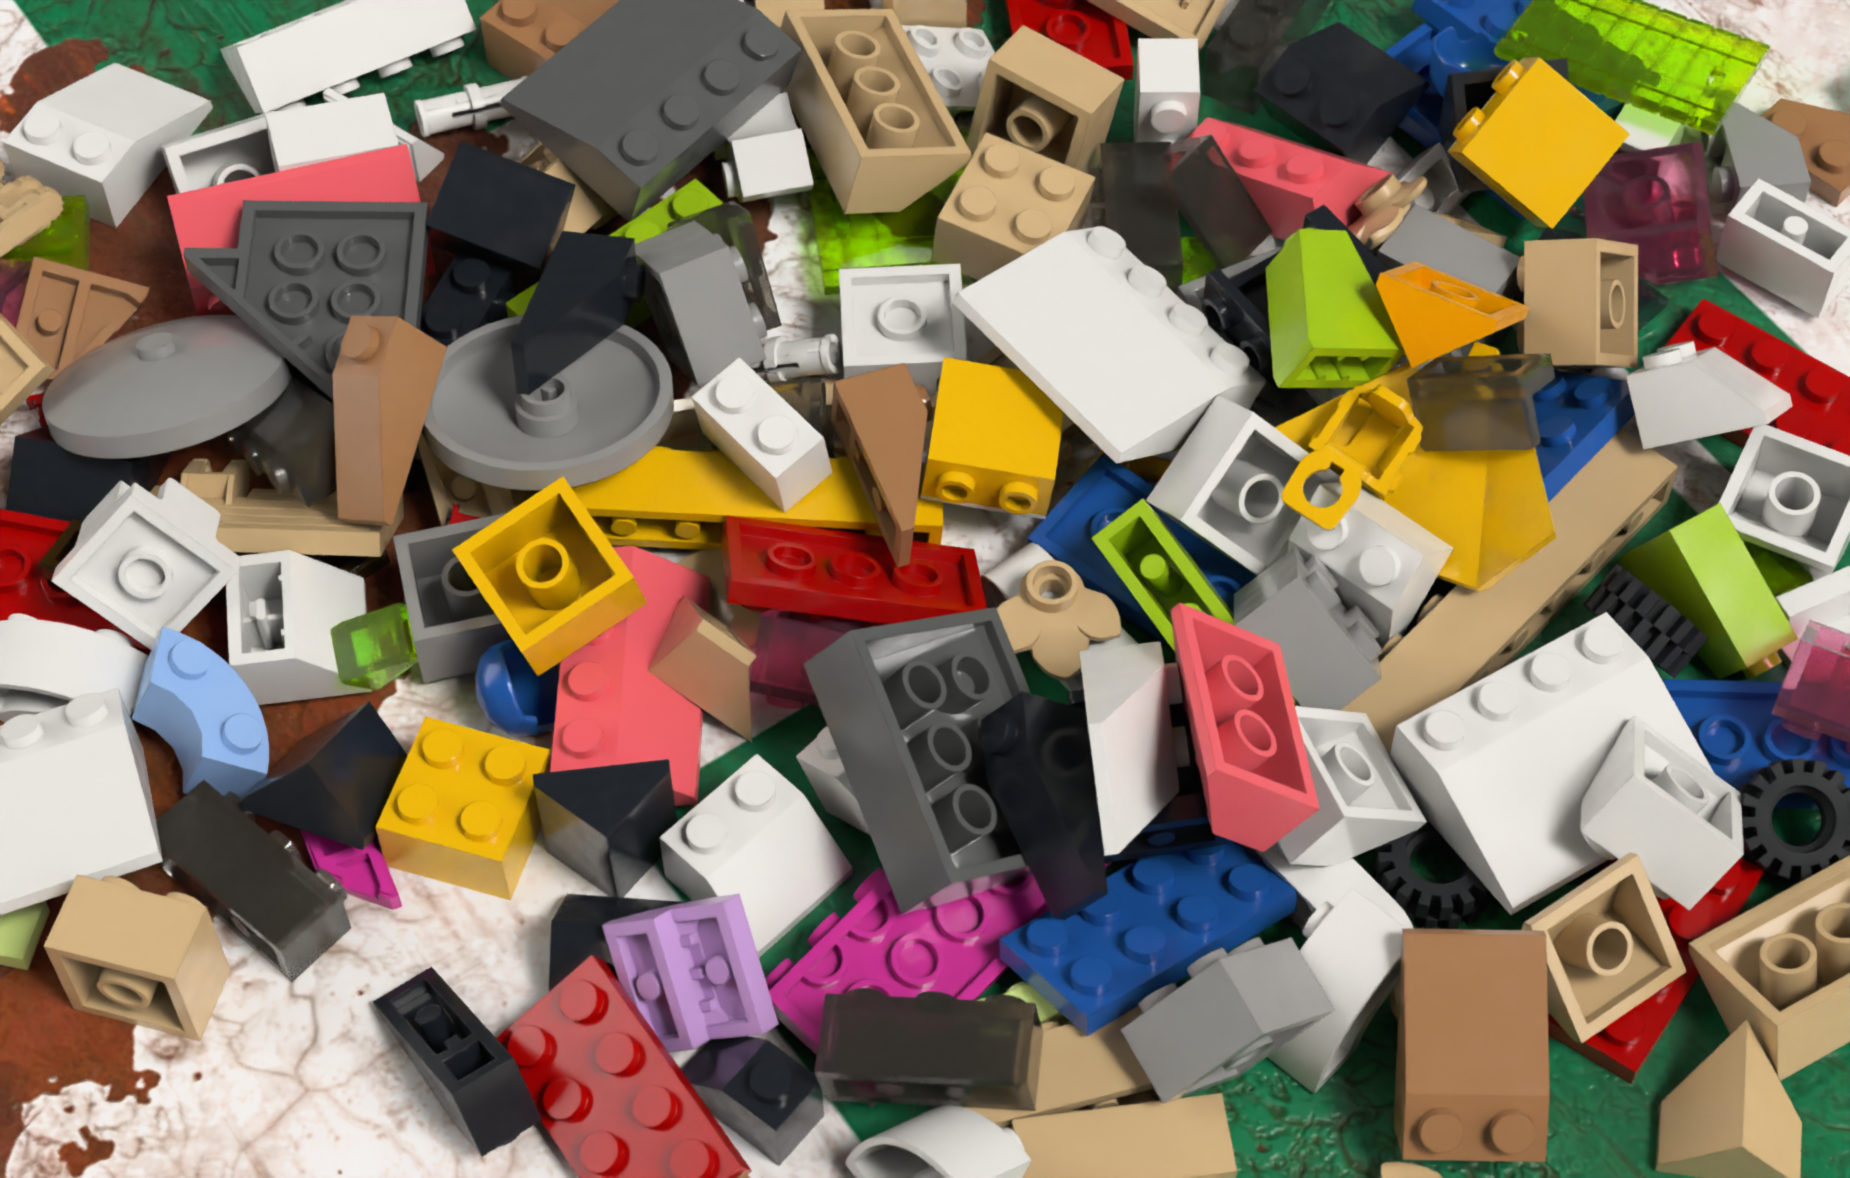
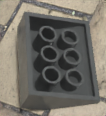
[500,0,802,222]
[803,607,1032,914]

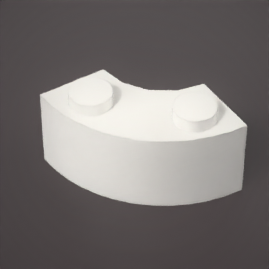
[712,92,814,203]
[0,613,148,723]
[1267,887,1408,1094]
[845,1105,1031,1178]

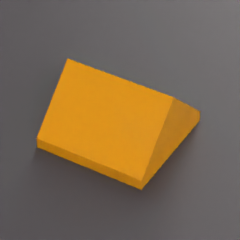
[1376,261,1530,368]

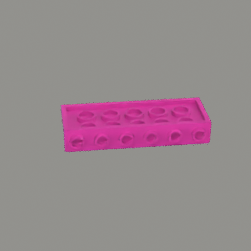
[765,862,1113,1108]

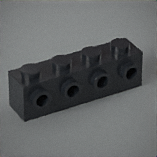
[403,249,519,493]

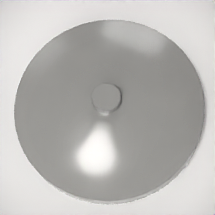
[42,314,293,459]
[422,315,674,490]

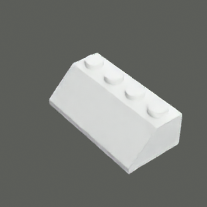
[220,0,476,114]

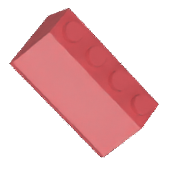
[167,144,436,316]
[550,546,712,806]

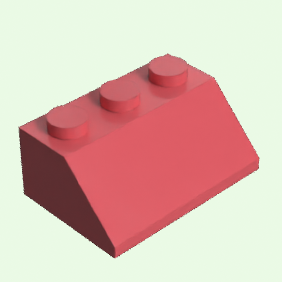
[1172,117,1395,241]
[1171,603,1320,852]

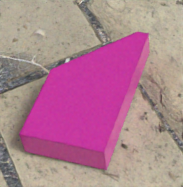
[299,829,402,910]

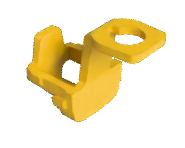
[1281,384,1423,531]

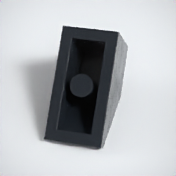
[682,1036,824,1166]

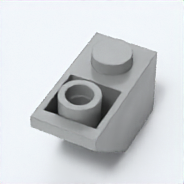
[1700,97,1811,216]

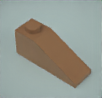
[332,315,447,526]
[831,363,933,568]

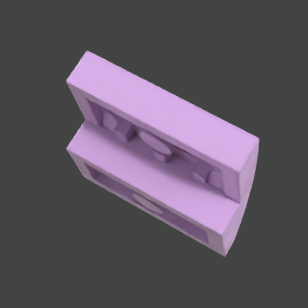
[602,893,779,1052]

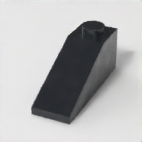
[511,231,646,395]
[981,691,1108,921]
[373,967,542,1157]

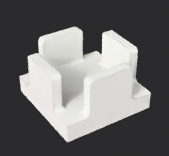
[839,264,968,397]
[51,478,241,650]

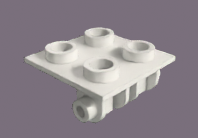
[902,25,995,119]

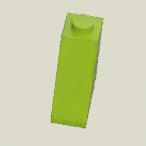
[1265,228,1405,388]
[1617,503,1798,680]

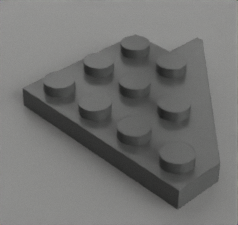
[184,200,430,400]

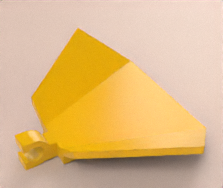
[1274,341,1557,592]

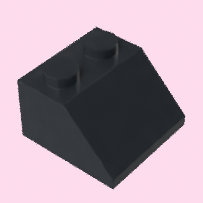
[1254,22,1430,164]

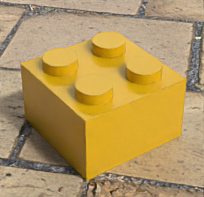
[452,476,648,676]
[375,716,551,900]

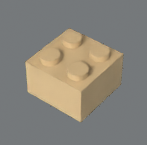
[966,25,1125,175]
[931,132,1095,280]
[1517,238,1638,369]
[44,874,231,1041]

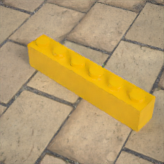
[571,446,943,550]

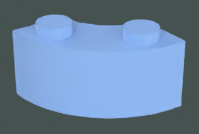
[131,627,269,809]

